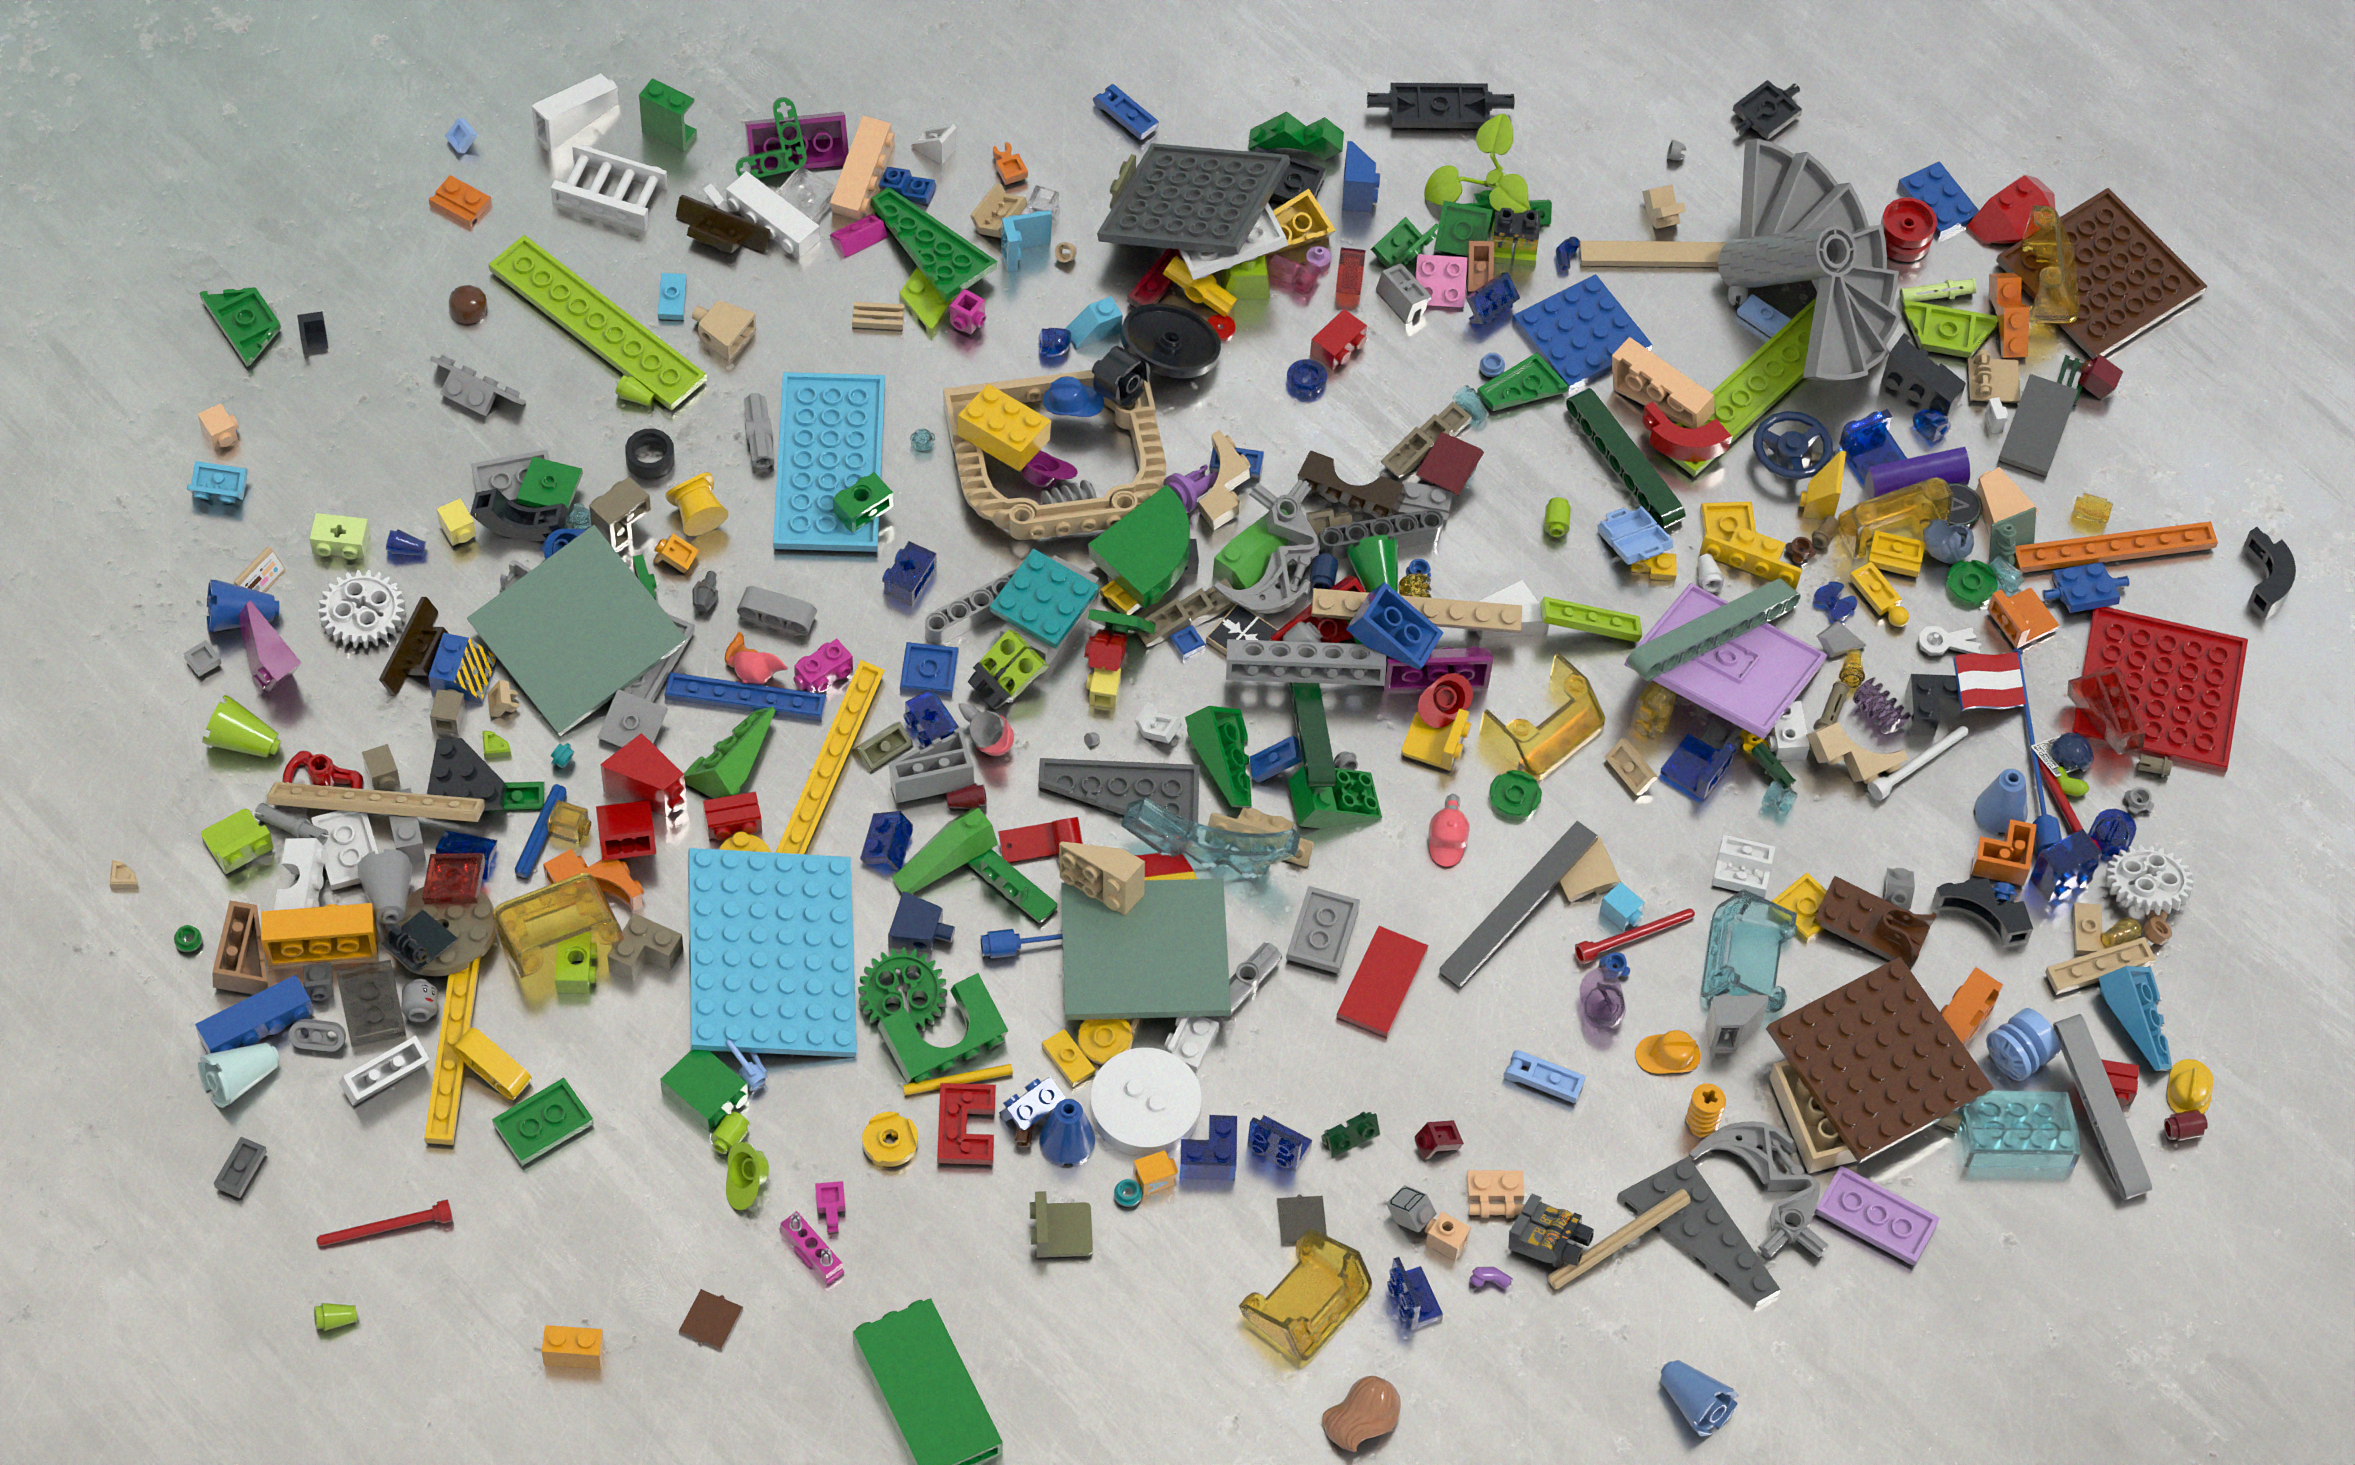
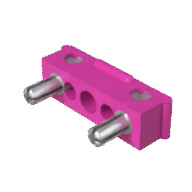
[779,1211,845,1285]

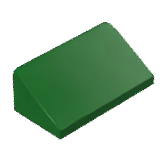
[503,781,545,810]

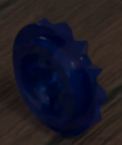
[1287,359,1327,396]

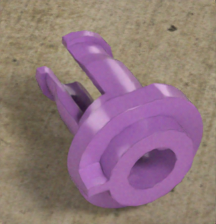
[1164,464,1218,513]

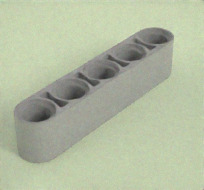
[925,567,1019,645]

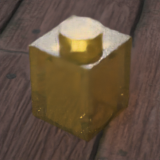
[547,800,592,844]

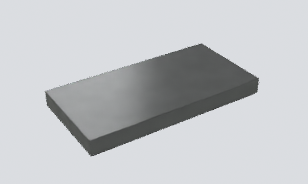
[1998,374,2078,477]

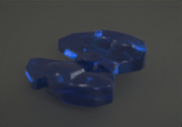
[1813,582,1857,622]

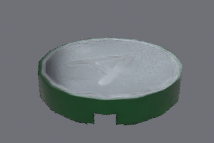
[1930,483,1982,528]

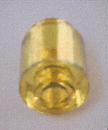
[2073,493,2113,524]

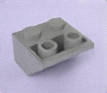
[1706,993,1769,1051]

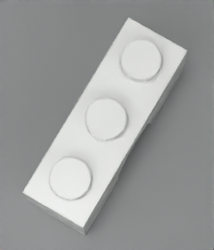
[274,838,328,910]

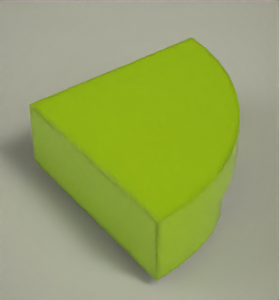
[482,731,511,758]

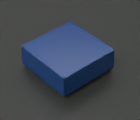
[1169,625,1206,660]

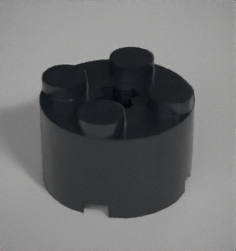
[1092,345,1150,407]

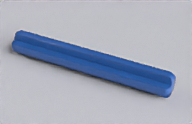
[515,784,567,878]

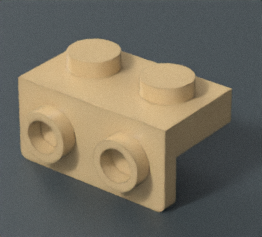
[970,183,1028,238]

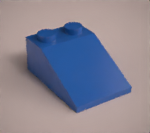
[1346,582,1444,670]

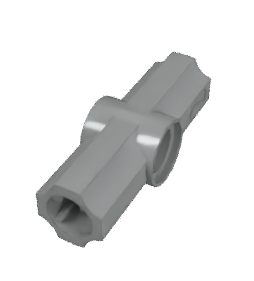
[744,393,774,469]
[1229,942,1282,1014]

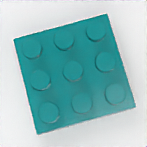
[990,548,1099,649]

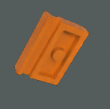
[429,175,491,227]

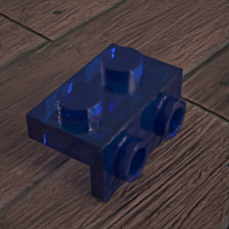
[860,811,913,870]

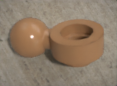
[2144,909,2172,945]

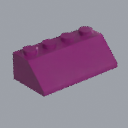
[745,112,849,173]
[1383,647,1493,691]

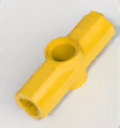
[1163,256,1238,317]

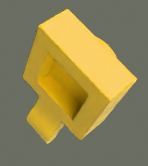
[1631,553,1677,581]

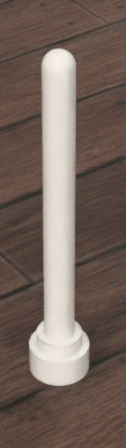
[1868,726,1968,801]

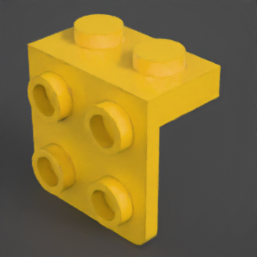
[1401,709,1472,770]

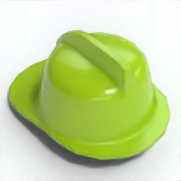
[726,1142,769,1210]

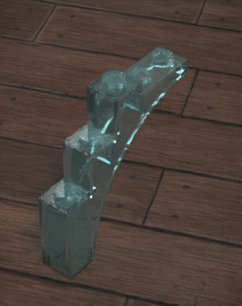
[1121,797,1301,880]

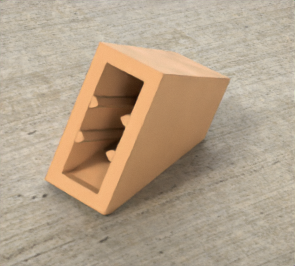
[1976,467,2039,536]

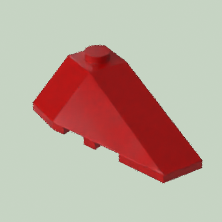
[1270,575,1366,643]

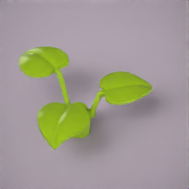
[1424,113,1530,214]

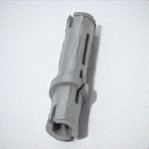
[254,803,329,845]

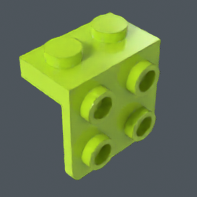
[201,808,274,874]

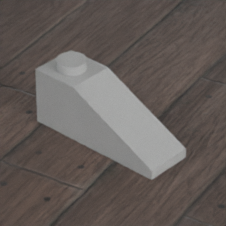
[388,788,426,862]

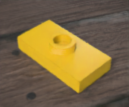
[1042,1029,1096,1088]

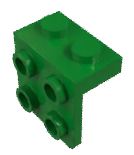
[1370,217,1440,268]

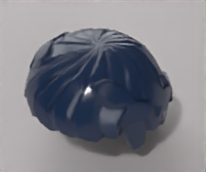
[2051,733,2094,771]

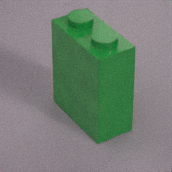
[660,1050,748,1132]

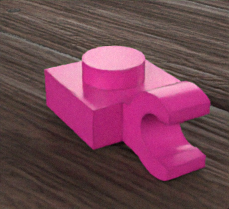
[815,1181,846,1233]

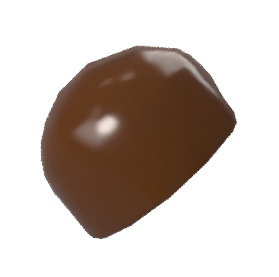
[449,285,487,324]

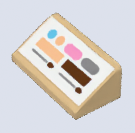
[234,546,285,593]

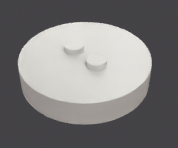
[1090,1048,1202,1157]

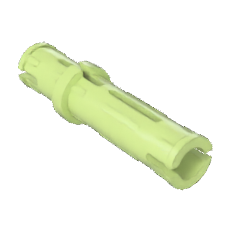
[1899,278,1977,304]

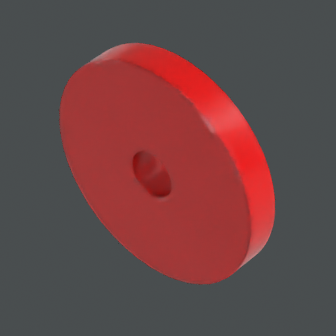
[1207,314,1236,341]

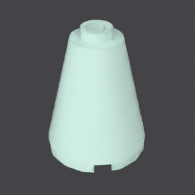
[198,1043,280,1108]

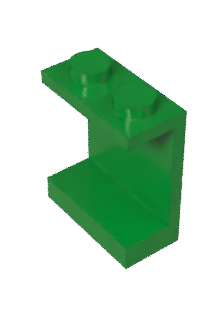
[639,78,697,152]

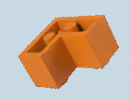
[1971,819,2037,886]

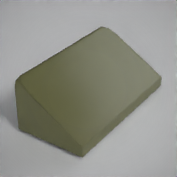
[852,721,913,772]

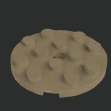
[393,881,498,976]

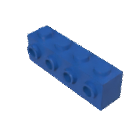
[195,975,314,1054]

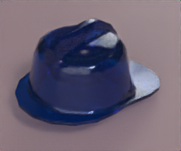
[2088,809,2137,862]

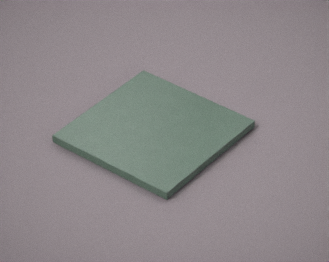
[467,525,688,736]
[1061,878,1231,1020]

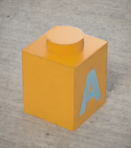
[1133,1150,1178,1196]

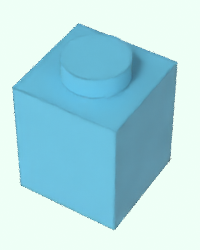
[1600,882,1645,931]

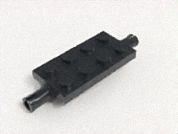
[1367,83,1515,128]

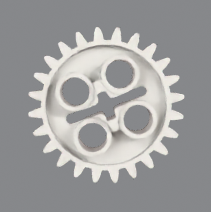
[318,570,406,648]
[2105,845,2194,915]

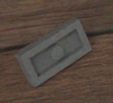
[214,1137,267,1198]

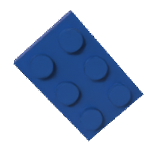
[1898,161,1979,238]

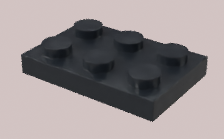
[1254,146,1326,203]

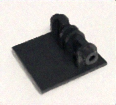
[381,910,458,974]

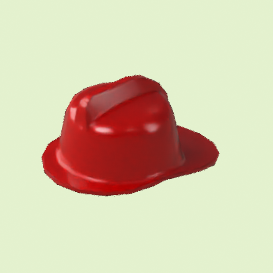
[1418,673,1473,728]

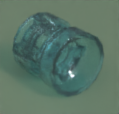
[1762,781,1798,816]

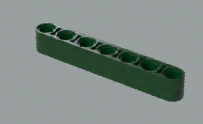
[1566,388,1686,529]
[1289,682,1336,788]

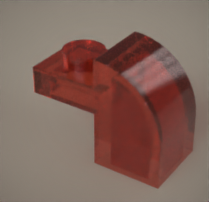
[1336,247,1366,295]

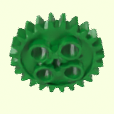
[858,947,947,1031]

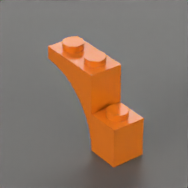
[1989,273,2029,358]
[543,849,644,911]

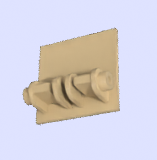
[1968,349,2021,403]

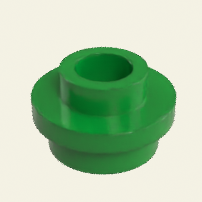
[174,925,202,952]

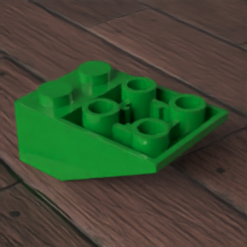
[1288,765,1382,829]

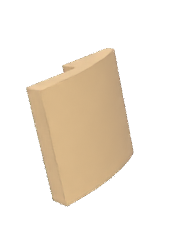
[1560,837,1621,902]

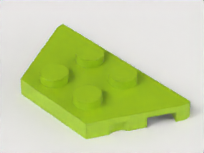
[899,266,961,335]
[1902,300,1998,358]

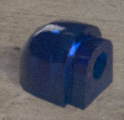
[1038,328,1071,357]
[1913,409,1951,442]

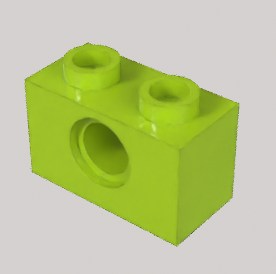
[555,932,597,994]

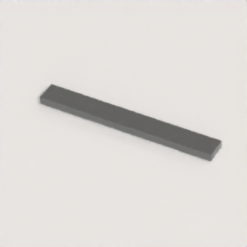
[1439,821,1598,988]

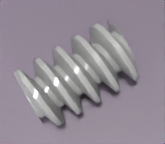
[1041,480,1097,505]

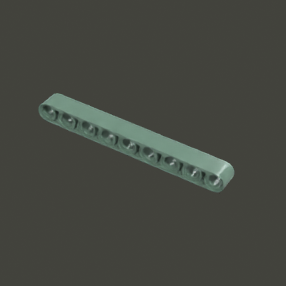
[1627,578,1801,681]

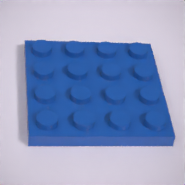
[1512,274,1653,392]

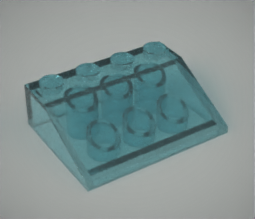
[1959,1091,2081,1169]

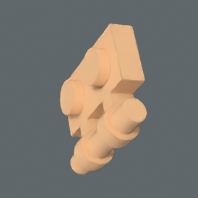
[1467,1170,1525,1218]

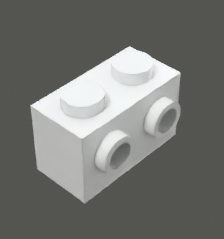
[1768,701,1810,761]

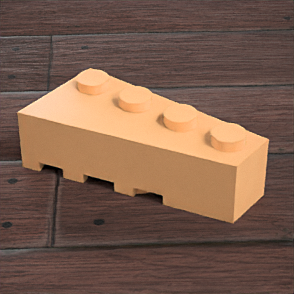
[1612,337,1714,429]

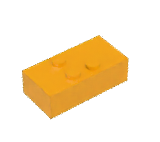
[261,903,378,967]

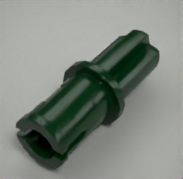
[1751,742,1796,791]

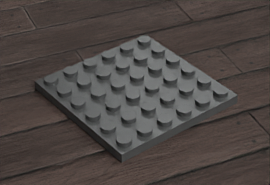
[1097,143,1290,255]

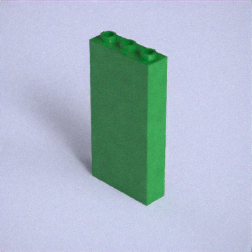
[853,1298,1003,1465]

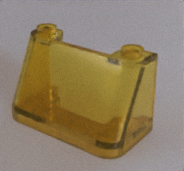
[2022,205,2080,323]
[1838,478,1953,559]
[493,873,624,978]
[1239,1228,1372,1361]

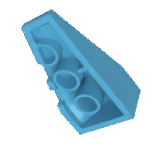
[2098,966,2172,1071]

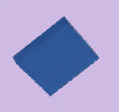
[900,642,959,697]

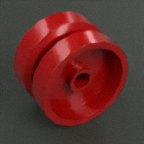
[1881,197,1937,262]

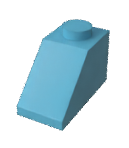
[1065,296,1123,350]

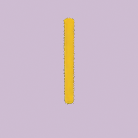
[902,1064,1013,1096]

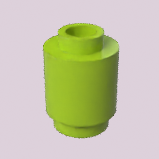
[1544,497,1571,537]
[710,1112,750,1154]

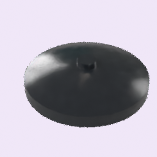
[1120,303,1221,378]

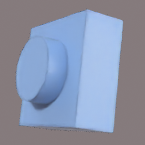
[445,118,478,154]

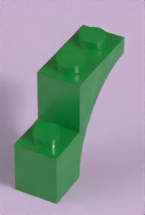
[1248,111,1344,160]

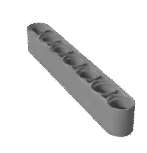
[2053,1014,2152,1200]

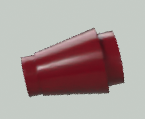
[947,783,987,809]

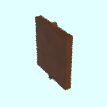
[679,1289,743,1351]

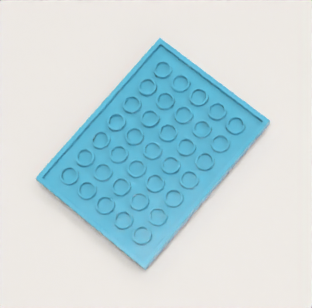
[688,848,857,1057]

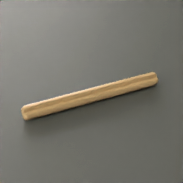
[1548,1189,1691,1289]

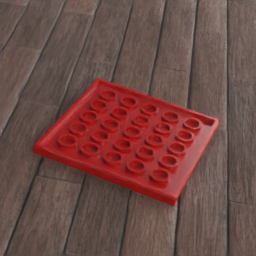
[2071,607,2248,773]

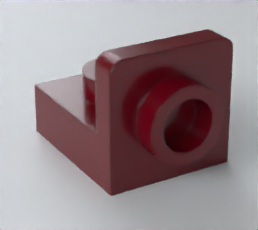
[1415,1120,1464,1159]

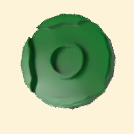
[1946,560,1998,607]
[1488,770,1542,821]

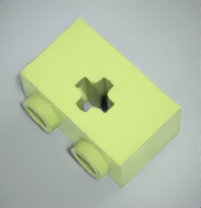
[310,513,370,559]

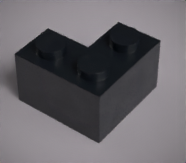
[1906,674,1961,736]

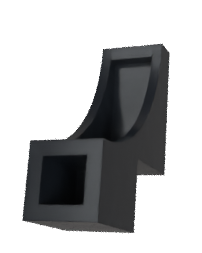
[1933,878,2034,946]

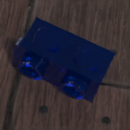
[1466,272,1520,325]
[435,830,497,880]

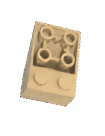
[1059,842,1145,915]

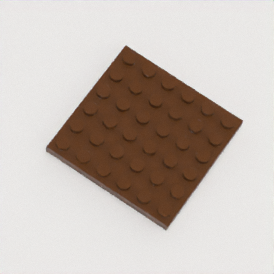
[1996,188,2208,359]
[1766,957,1994,1163]

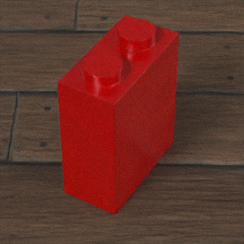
[596,800,656,861]

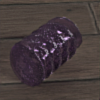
[1853,677,1911,734]

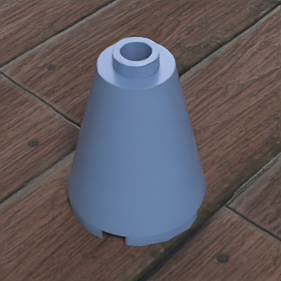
[1975,769,2028,834]
[1660,1360,1739,1437]

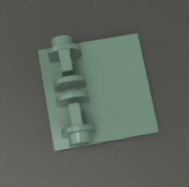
[1989,507,2036,569]

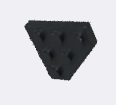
[427,738,507,811]

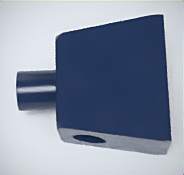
[888,891,955,953]

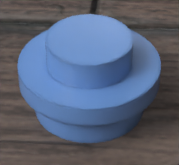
[1480,353,1505,377]

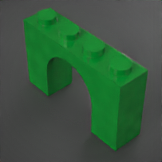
[878,973,1009,1084]

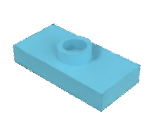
[658,273,687,320]

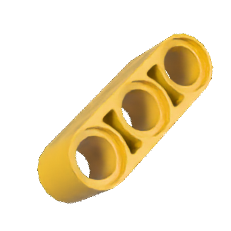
[452,1027,532,1101]

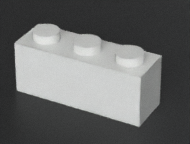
[339,1036,430,1106]

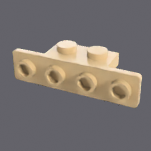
[1206,807,1314,866]

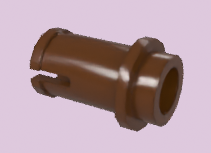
[1014,1120,1038,1148]

